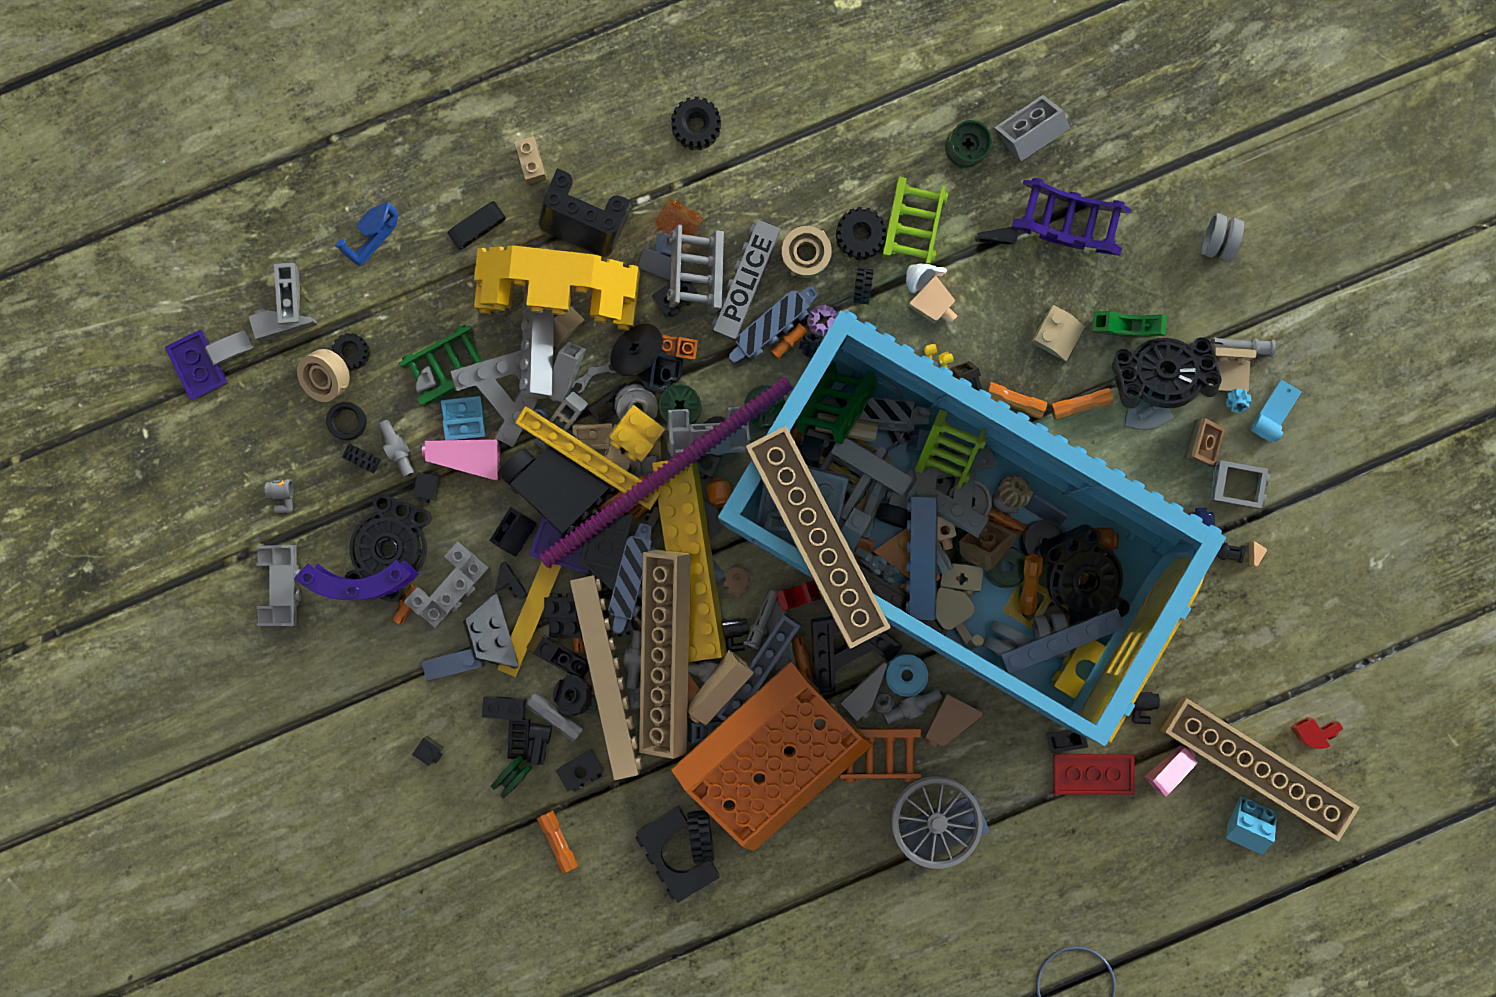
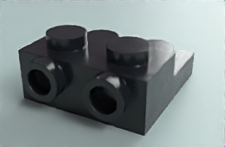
[544,593,583,638]

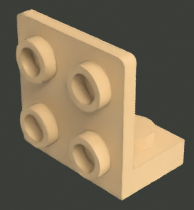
[1208,347,1256,392]

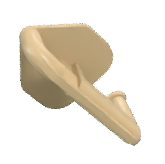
[935,587,984,649]

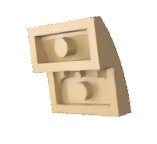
[572,422,613,456]

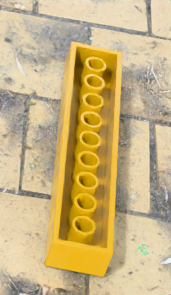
[652,459,727,662]

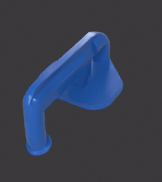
[335,201,398,265]

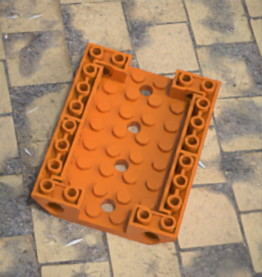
[671,661,873,851]

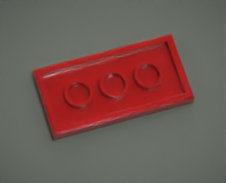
[1053,753,1135,795]

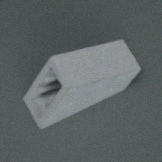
[549,342,586,403]

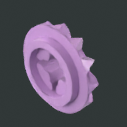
[807,304,838,337]

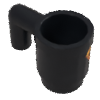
[722,618,749,652]
[1132,691,1160,724]

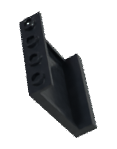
[510,429,617,538]

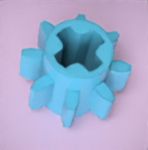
[1225,388,1252,413]

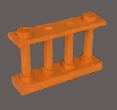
[839,728,921,782]

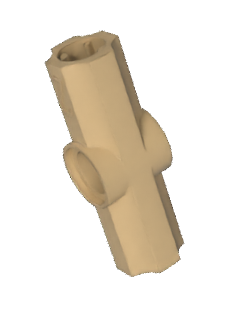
[815,413,879,442]

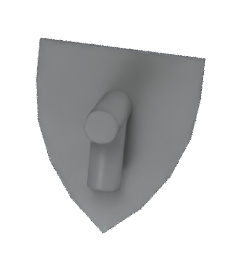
[1125,399,1174,429]

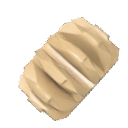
[997,474,1033,510]

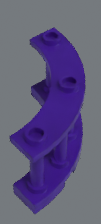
[1012,178,1132,256]
[294,560,419,601]

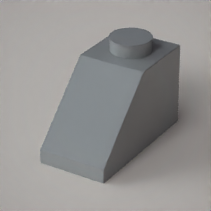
[841,507,872,553]

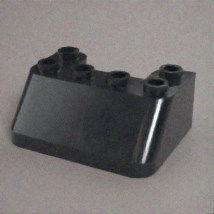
[539,168,633,257]

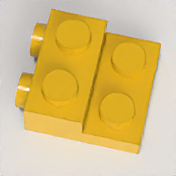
[608,404,665,462]

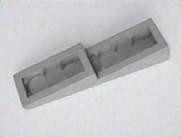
[830,438,913,496]

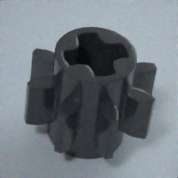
[799,333,822,358]

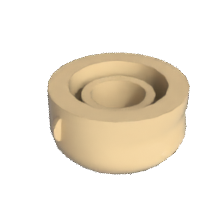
[781,226,832,278]
[297,349,350,402]

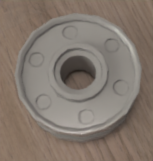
[614,384,658,420]

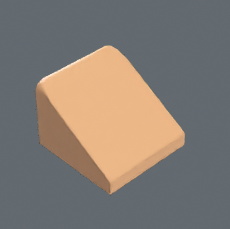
[1249,541,1267,566]

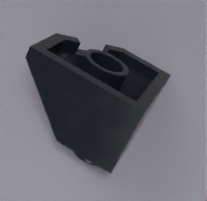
[638,352,683,394]

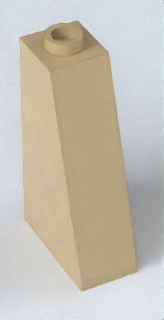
[687,650,754,725]

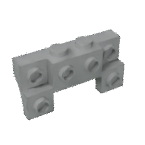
[667,407,750,456]
[404,541,489,628]
[257,545,302,626]

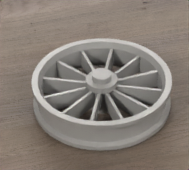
[891,776,983,869]

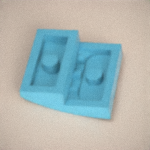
[441,395,486,440]

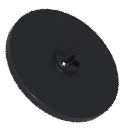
[610,324,663,376]

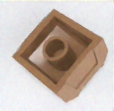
[959,521,1018,571]

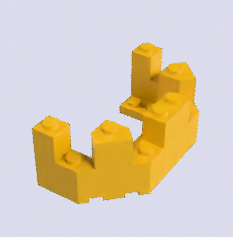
[474,245,641,331]

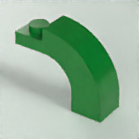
[1092,311,1167,338]

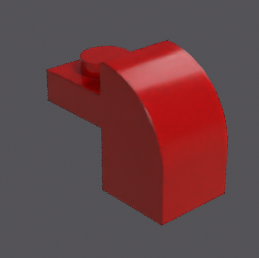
[776,580,821,611]
[1291,717,1343,749]

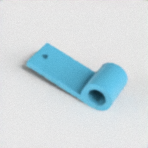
[1250,379,1302,443]

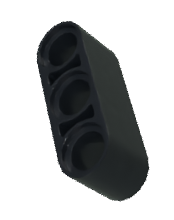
[447,201,506,250]

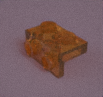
[655,199,704,244]

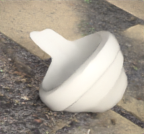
[906,264,947,294]

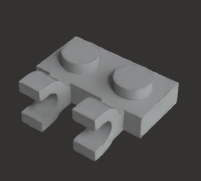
[854,547,901,584]

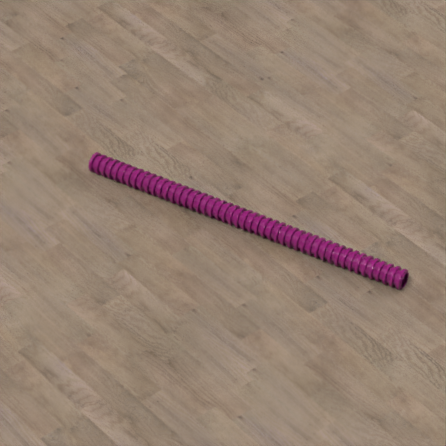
[539,376,794,568]

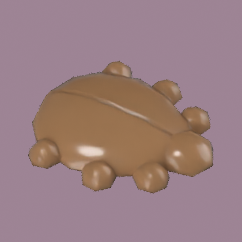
[724,567,751,598]

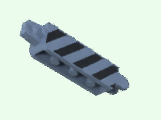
[729,286,819,364]
[608,523,655,634]

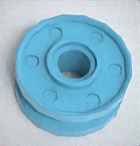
[885,653,928,697]

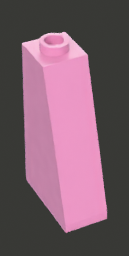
[422,440,500,481]

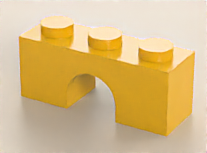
[1051,640,1106,699]

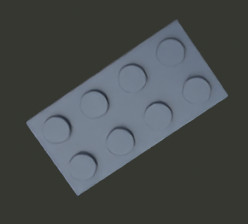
[900,794,990,858]

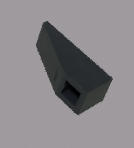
[526,630,589,678]

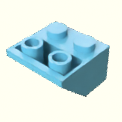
[1226,795,1278,855]

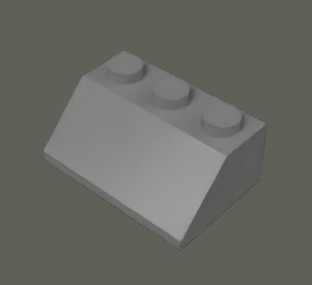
[994,95,1070,161]

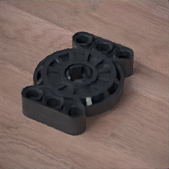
[1112,337,1222,408]
[345,494,432,602]
[1040,524,1130,625]

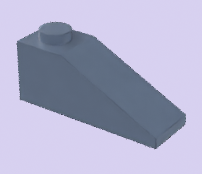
[422,649,485,681]

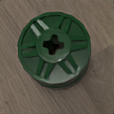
[945,120,992,168]
[659,384,702,424]

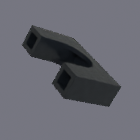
[635,805,720,903]

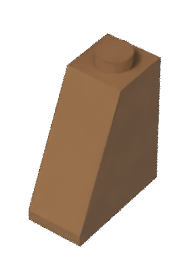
[924,693,983,748]

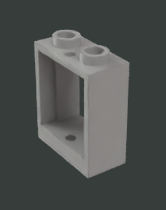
[1209,460,1270,509]

